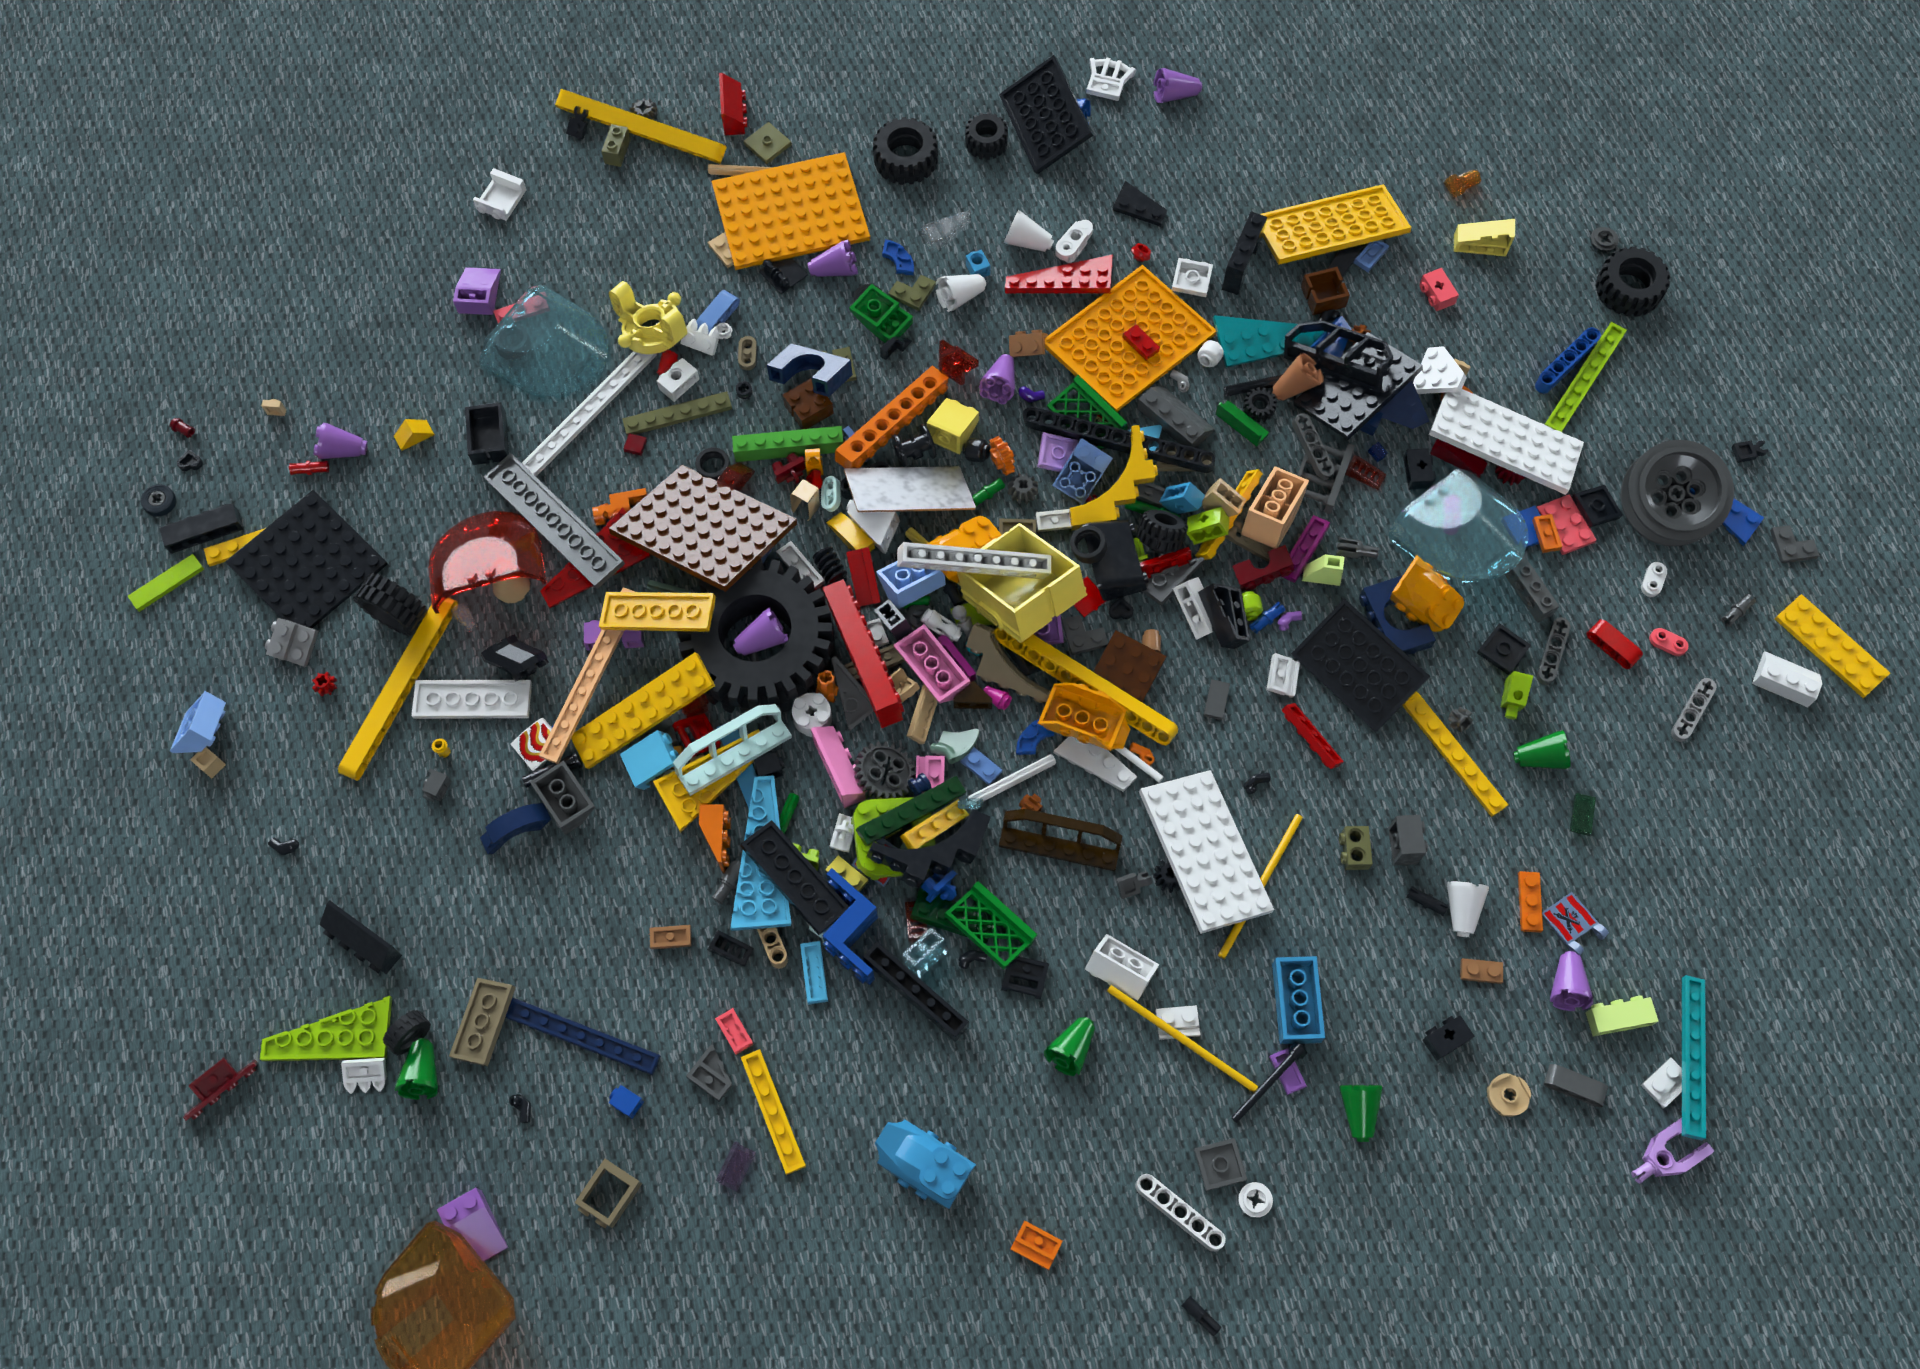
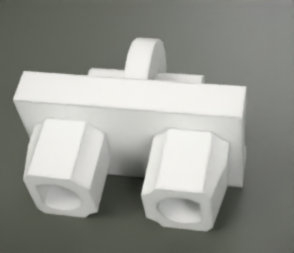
[830,813,854,853]

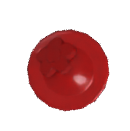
[1131,243,1151,262]

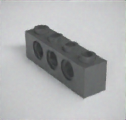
[1496,545,1559,623]

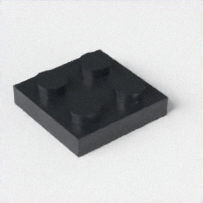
[1572,485,1623,528]
[1477,623,1531,675]

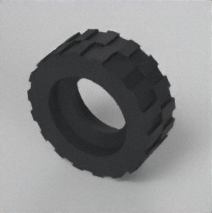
[383,1010,431,1056]

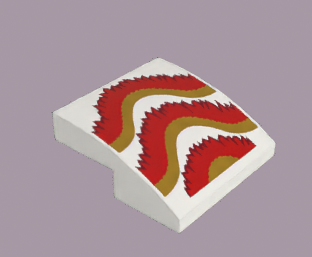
[511,718,552,772]

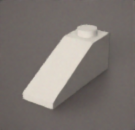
[1173,577,1213,640]

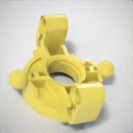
[609,281,687,354]

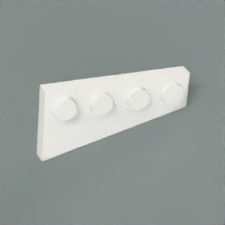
[1053,736,1137,792]

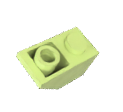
[1302,554,1344,586]

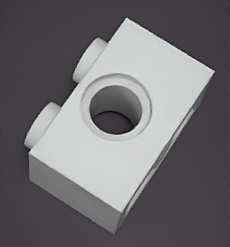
[657,358,699,402]

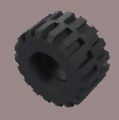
[965,112,1008,160]
[1137,510,1188,552]

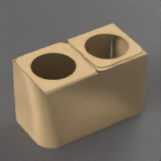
[790,480,820,521]

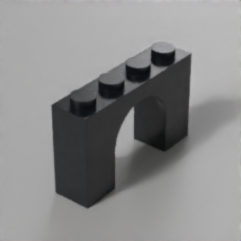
[1222,211,1267,295]

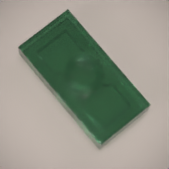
[1570,793,1596,836]

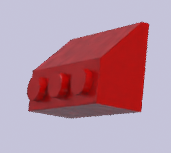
[719,73,748,136]

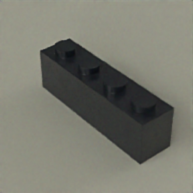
[159,503,244,554]

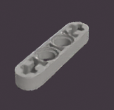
[1671,678,1717,742]

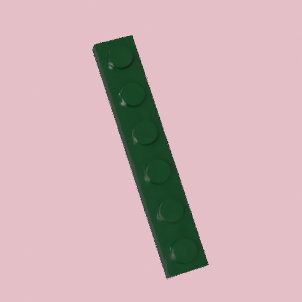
[856,776,966,847]

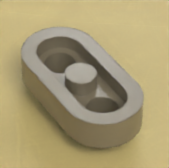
[738,336,757,370]

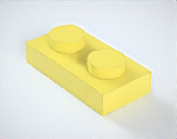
[825,855,869,892]

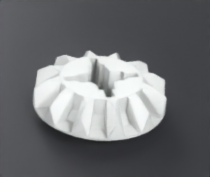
[1238,1182,1273,1217]

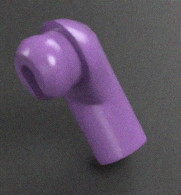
[1278,611,1302,631]

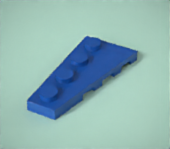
[1690,488,1764,546]

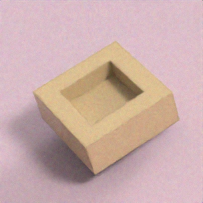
[261,399,286,416]

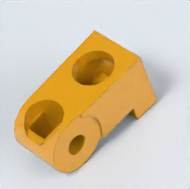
[805,448,824,476]

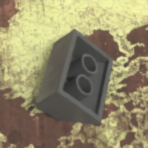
[530,760,595,835]

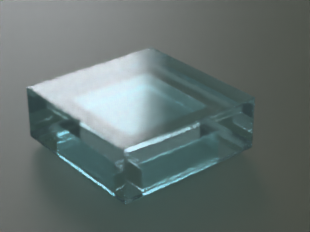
[958,798,983,809]

